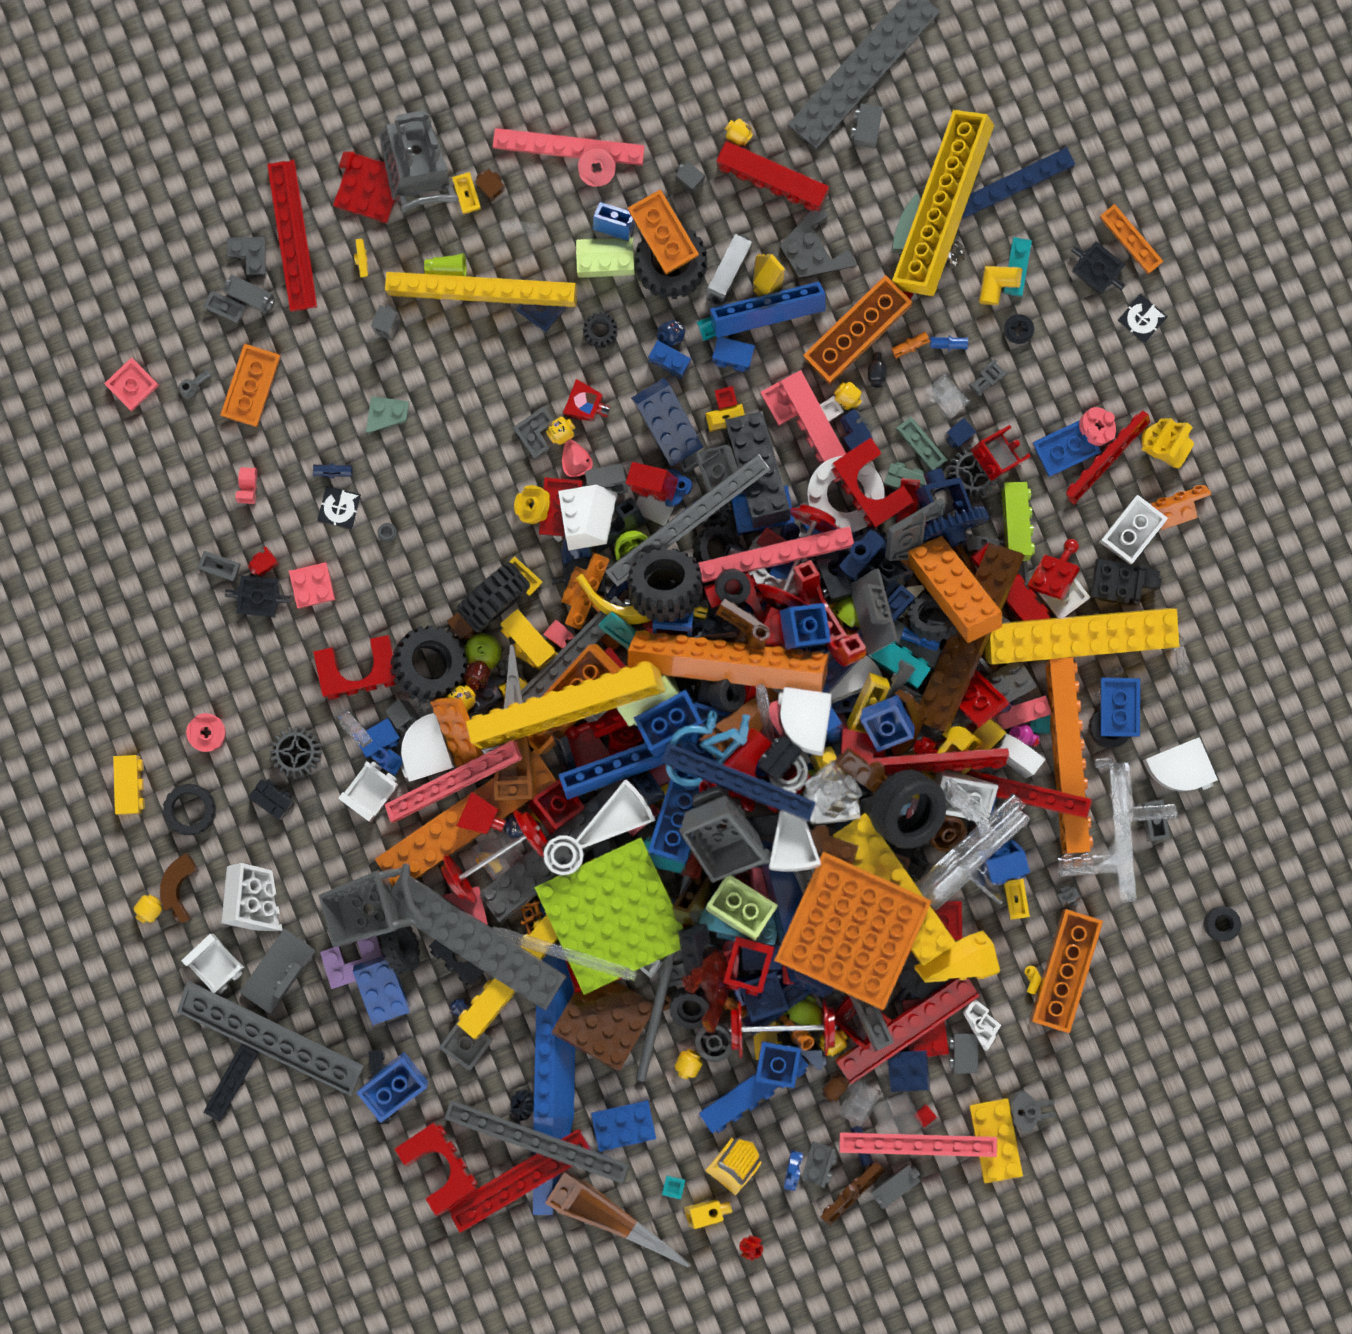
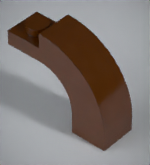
[885,689,924,757]
[160,853,199,924]

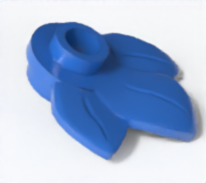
[665,469,692,507]

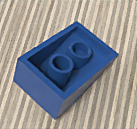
[356,1052,428,1123]

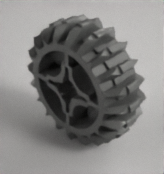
[948,447,999,498]
[270,726,322,778]

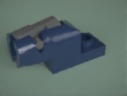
[840,409,873,463]

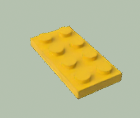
[969,1098,1023,1183]

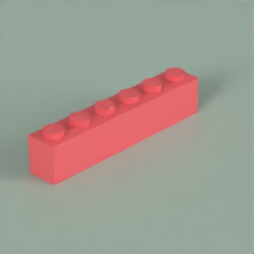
[778,370,846,484]

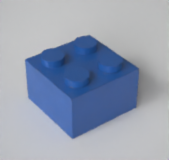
[779,603,831,650]
[861,695,915,752]
[755,1041,801,1088]

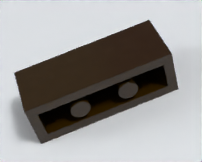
[672,863,721,927]

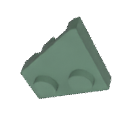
[366,396,410,434]

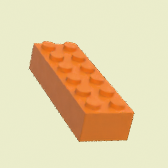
[803,275,912,385]
[908,536,1002,643]
[528,644,621,755]
[1029,909,1103,1033]

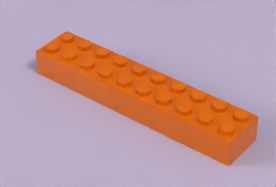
[628,631,828,693]
[1045,657,1093,854]
[375,750,557,886]

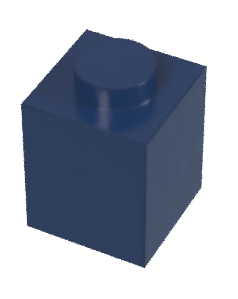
[945,418,976,449]

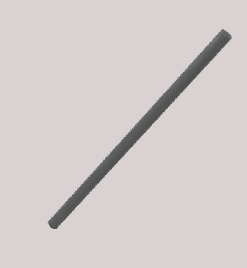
[636,854,698,1082]

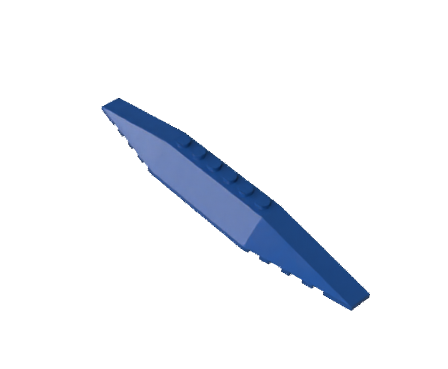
[533,901,575,1215]

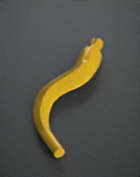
[576,574,708,624]

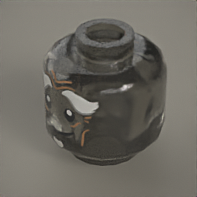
[944,241,966,269]

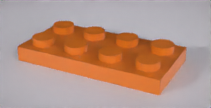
[627,189,699,274]
[220,344,281,428]
[430,698,484,768]

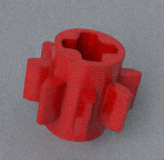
[913,737,938,755]
[739,1235,763,1261]

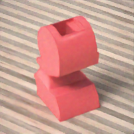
[235,467,257,504]

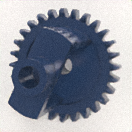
[914,468,989,547]
[831,529,904,596]

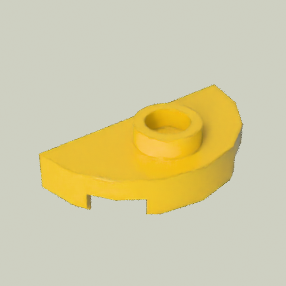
[354,238,368,277]

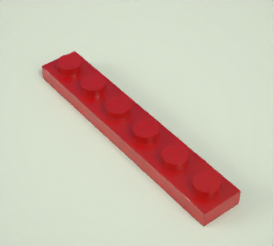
[1066,410,1151,505]

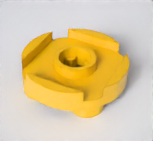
[514,485,550,524]

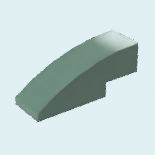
[891,194,919,254]

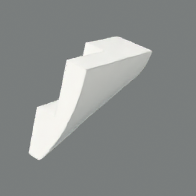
[963,999,1001,1051]

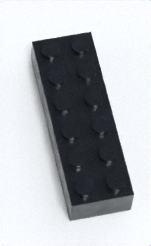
[725,411,791,529]

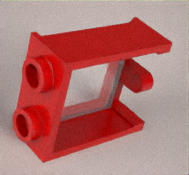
[970,425,1031,481]
[834,994,891,1050]

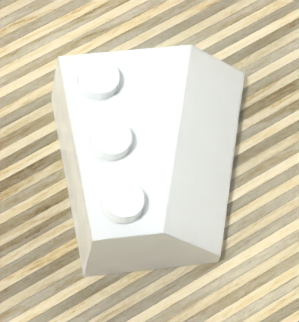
[558,485,618,550]
[222,863,283,931]

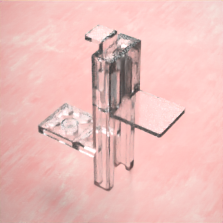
[1058,758,1178,902]
[917,778,1030,910]

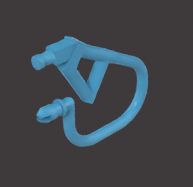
[666,711,750,787]

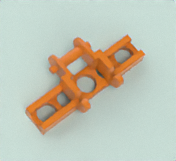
[520,900,544,935]

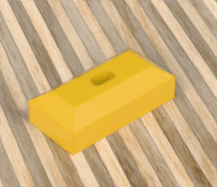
[452,172,481,215]
[705,404,745,432]
[1004,879,1030,920]

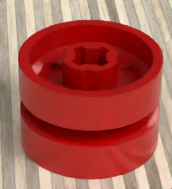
[609,725,644,756]

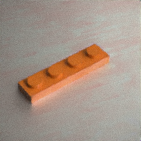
[1099,204,1164,275]

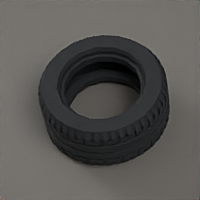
[870,770,947,849]

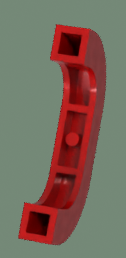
[793,560,866,667]

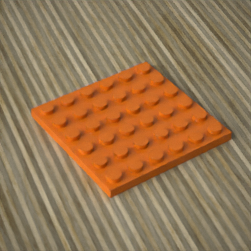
[774,852,932,1010]

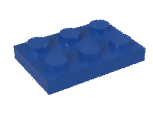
[1032,420,1101,478]
[1100,678,1140,737]
[591,1100,657,1152]

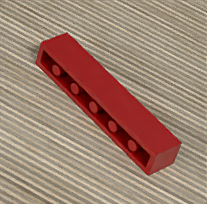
[716,141,829,212]
[970,543,1051,621]

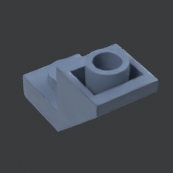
[798,1047,826,1070]

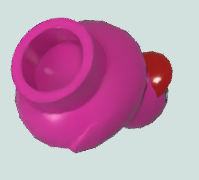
[1009,723,1040,747]

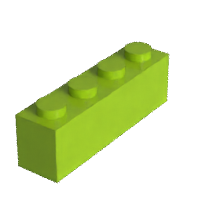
[1001,482,1035,561]

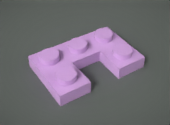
[320,936,383,989]

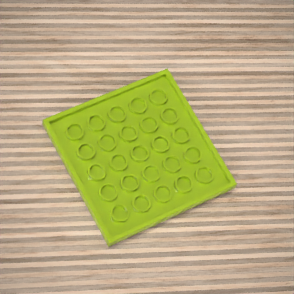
[535,838,683,994]

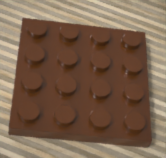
[551,981,654,1072]

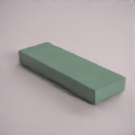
[896,417,947,471]

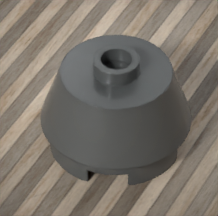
[695,1023,732,1062]

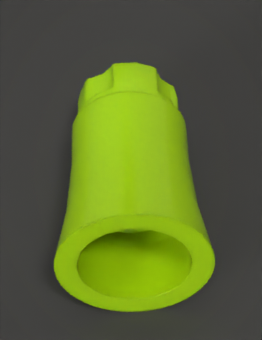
[424,253,467,277]

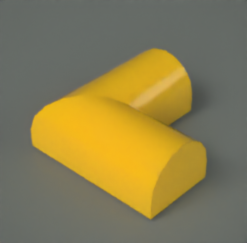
[979,266,1022,305]

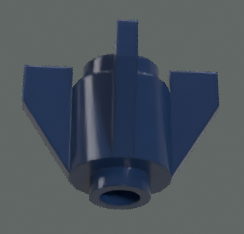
[560,535,593,563]

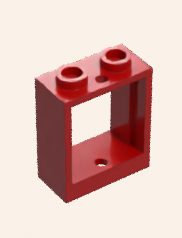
[724,937,775,996]

